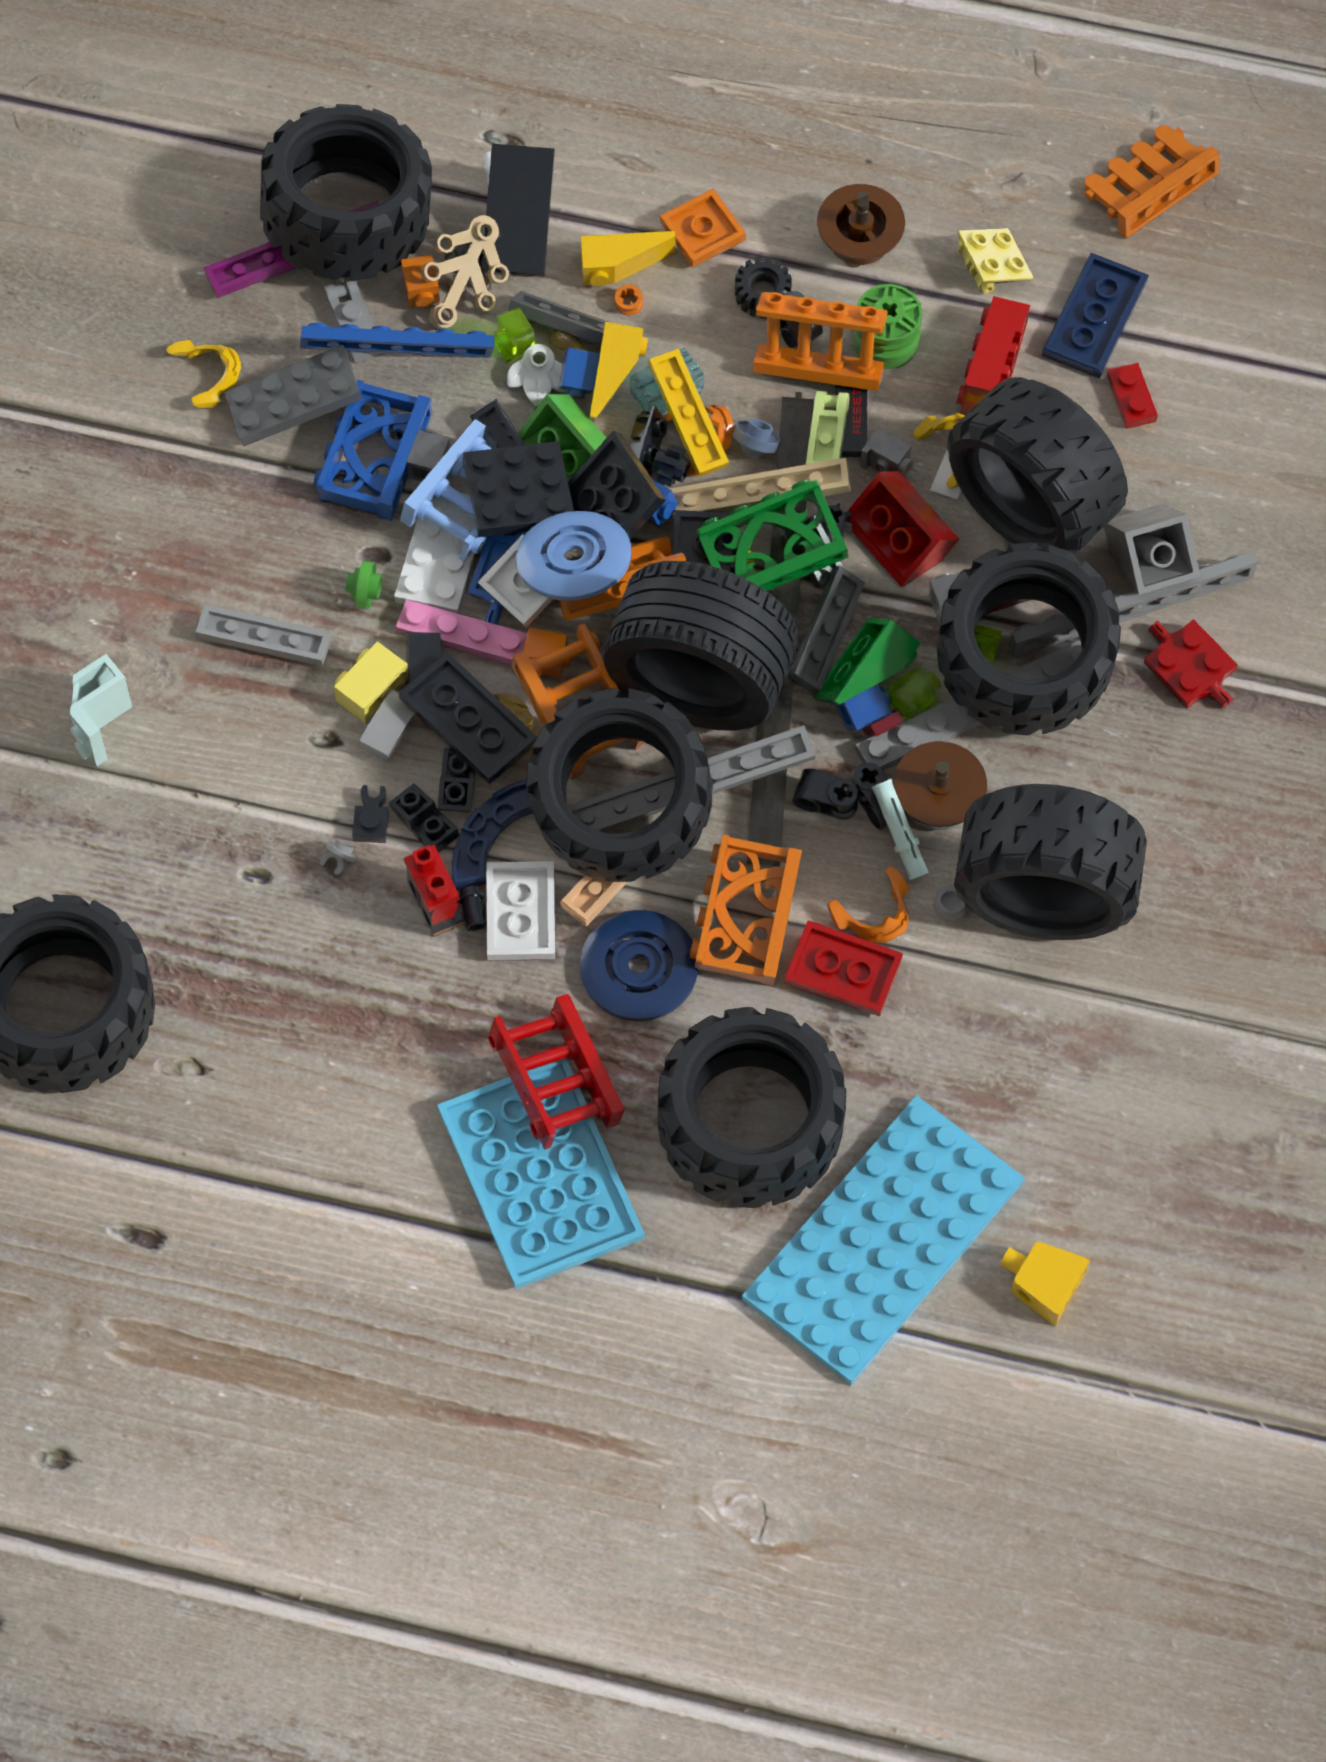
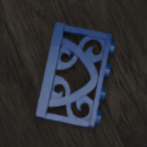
[313,380,432,521]

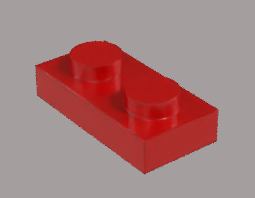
[1107,363,1158,429]

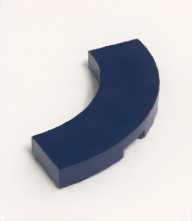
[452,779,533,891]

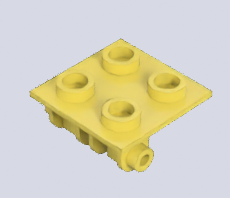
[957,228,1033,294]

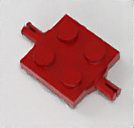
[1144,619,1238,709]

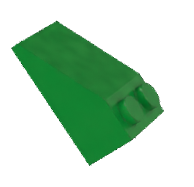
[813,617,921,705]

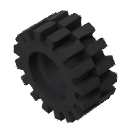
[735,257,792,318]

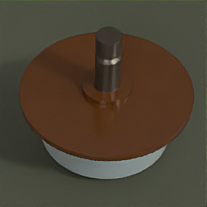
[893,741,987,830]

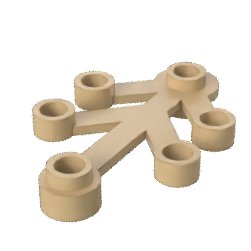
[421,215,509,329]

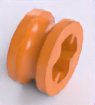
[614,284,643,316]

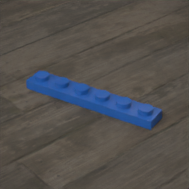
[300,322,494,358]

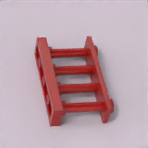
[488,993,625,1150]

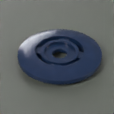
[580,910,698,1021]

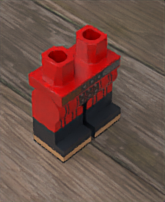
[404,845,465,937]

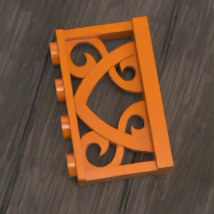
[690,834,802,987]

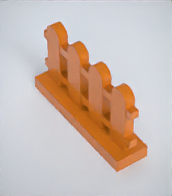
[1085,125,1220,239]

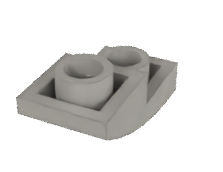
[358,689,416,760]

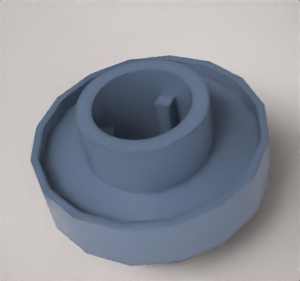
[733,419,780,458]

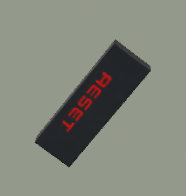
[835,385,867,457]

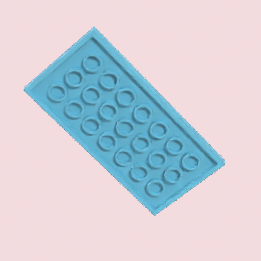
[742,1095,1025,1386]

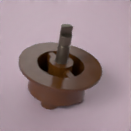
[817,184,905,268]

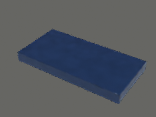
[1041,253,1149,379]

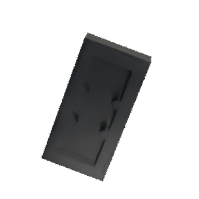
[470,399,525,449]

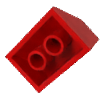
[848,471,960,587]

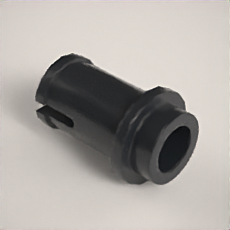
[458,886,487,931]

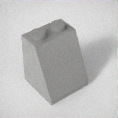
[1104,503,1201,595]

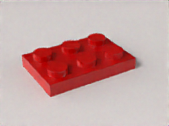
[784,920,903,1017]

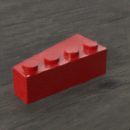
[956,296,1030,415]

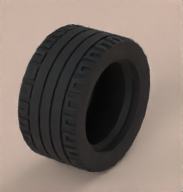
[602,561,798,731]

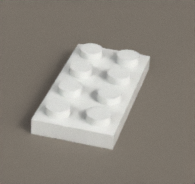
[394,493,476,614]

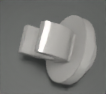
[320,839,357,875]

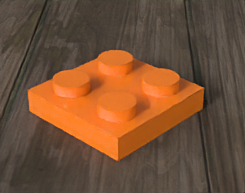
[660,188,746,268]

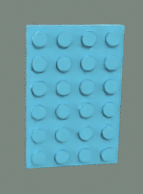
[437,1059,645,1290]

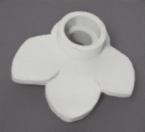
[507,344,566,407]

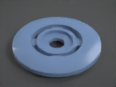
[516,511,632,601]

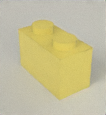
[334,641,408,724]

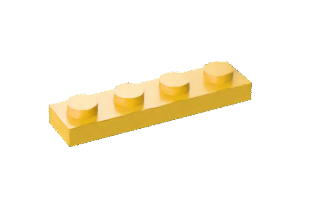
[648,349,729,477]

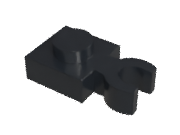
[352,785,389,843]

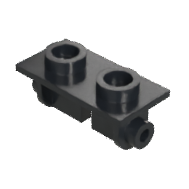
[629,405,667,477]

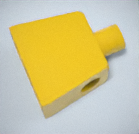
[1000,1242,1090,1326]

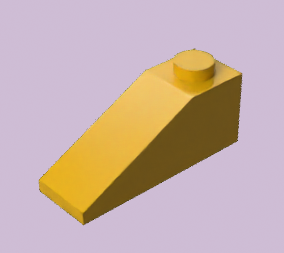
[581,231,675,286]
[589,322,648,421]

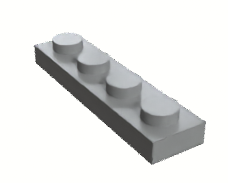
[195,604,332,667]

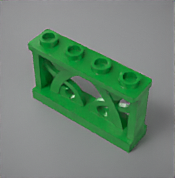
[696,479,849,591]

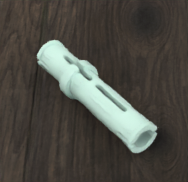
[871,779,929,880]

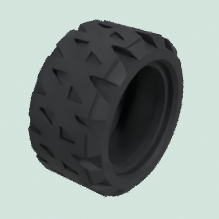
[260,104,432,281]
[947,377,1128,555]
[936,543,1121,736]
[526,688,713,882]
[954,784,1147,940]
[0,894,156,1093]
[657,1007,847,1208]

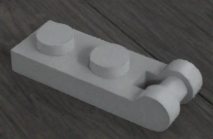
[323,278,383,363]

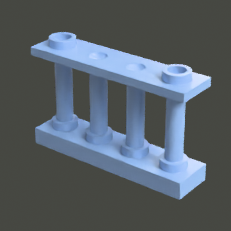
[400,419,492,562]

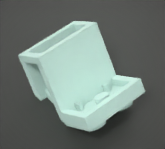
[70,654,132,767]

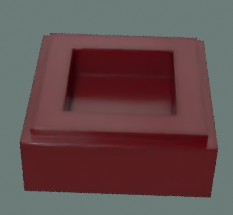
[862,710,904,737]

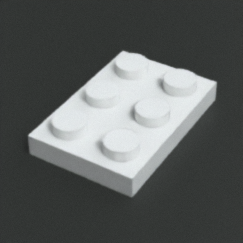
[487,861,555,960]

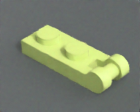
[806,391,849,464]

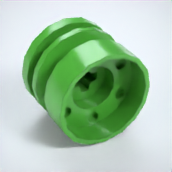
[853,284,923,369]

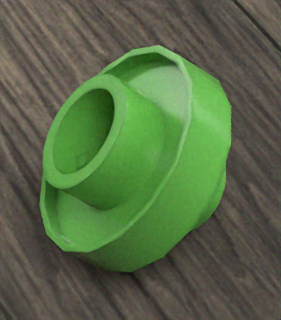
[346,561,382,610]

